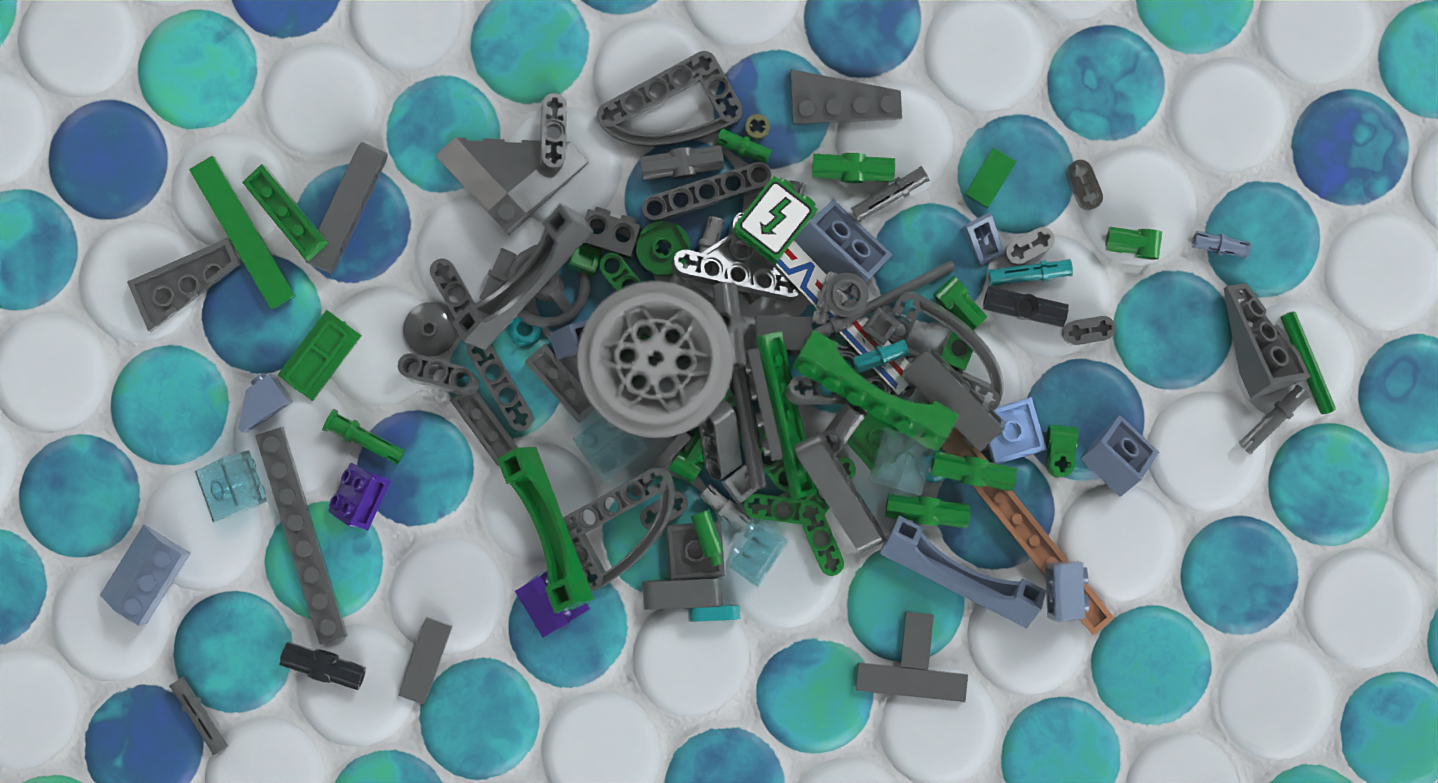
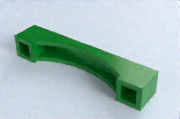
[793,330,959,452]
[497,447,594,613]

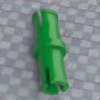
[716,128,773,164]

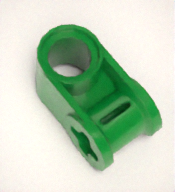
[1046,424,1078,478]

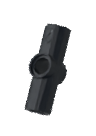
[982,286,1069,328]
[279,642,367,690]

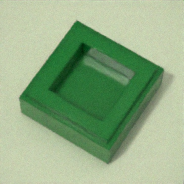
[568,243,601,276]

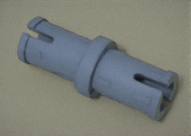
[1192,231,1251,259]

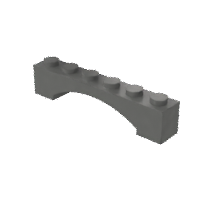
[452,203,593,350]

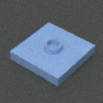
[987,397,1047,464]

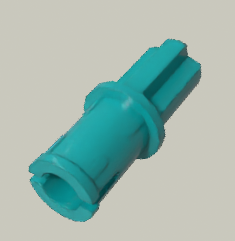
[853,340,909,372]

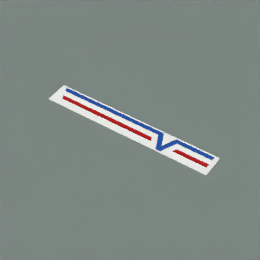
[776,241,909,395]

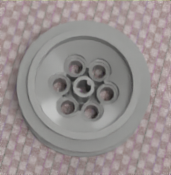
[578,282,733,438]

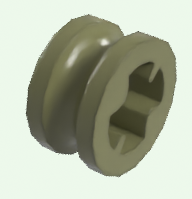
[745,114,770,140]

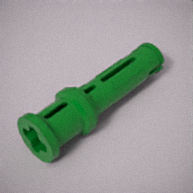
[322,409,405,465]

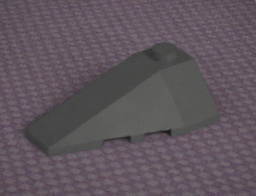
[1223,283,1310,398]

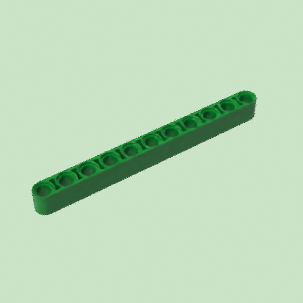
[600,253,789,491]

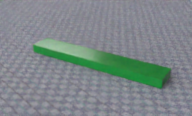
[189,156,296,310]
[756,331,817,499]

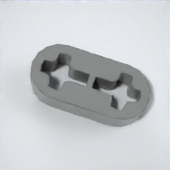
[1004,227,1055,265]

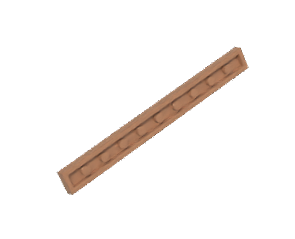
[941,427,1114,635]

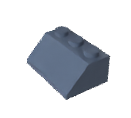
[794,199,893,298]
[100,525,191,626]

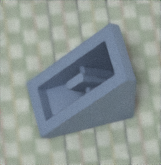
[961,212,1005,266]

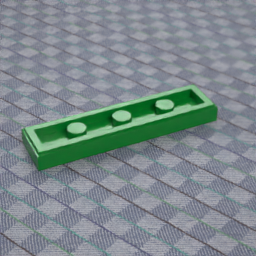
[242,164,329,261]

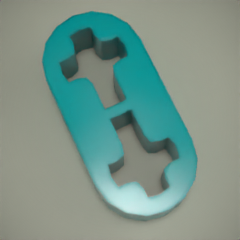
[688,605,741,622]

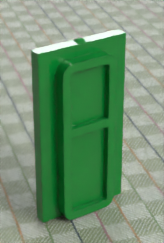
[278,309,362,401]

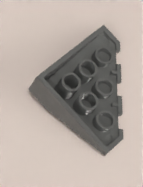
[435,137,589,235]

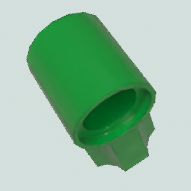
[1105,227,1162,260]
[933,276,988,330]
[669,427,705,484]

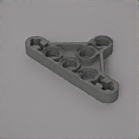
[671,212,801,302]
[785,333,915,405]

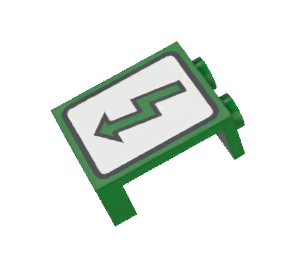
[732,176,818,265]

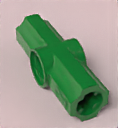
[812,153,895,184]
[930,452,1017,491]
[885,494,970,528]

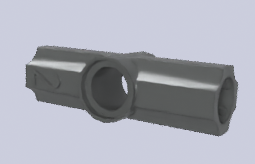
[640,145,725,181]
[712,282,747,369]
[822,400,867,455]

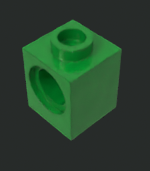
[940,331,973,371]

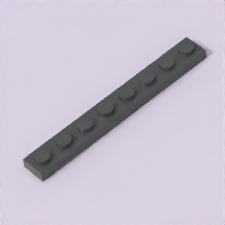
[255,427,348,645]

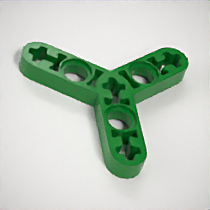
[744,457,856,576]

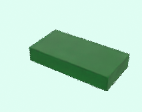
[964,147,1017,209]

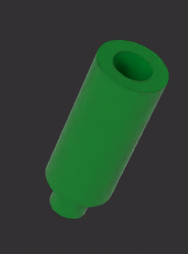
[691,510,724,566]

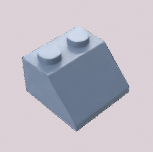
[1080,414,1159,497]
[1045,561,1089,622]

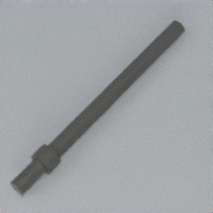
[810,260,955,336]

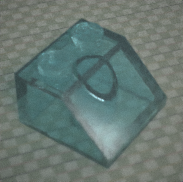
[868,427,934,495]
[195,450,268,522]
[728,521,789,587]

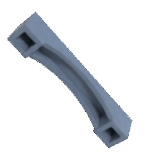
[879,516,1047,628]

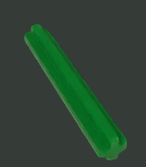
[1281,311,1336,415]

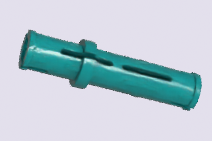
[988,259,1073,287]

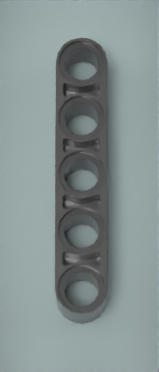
[306,142,388,274]
[642,162,772,223]
[794,432,886,553]

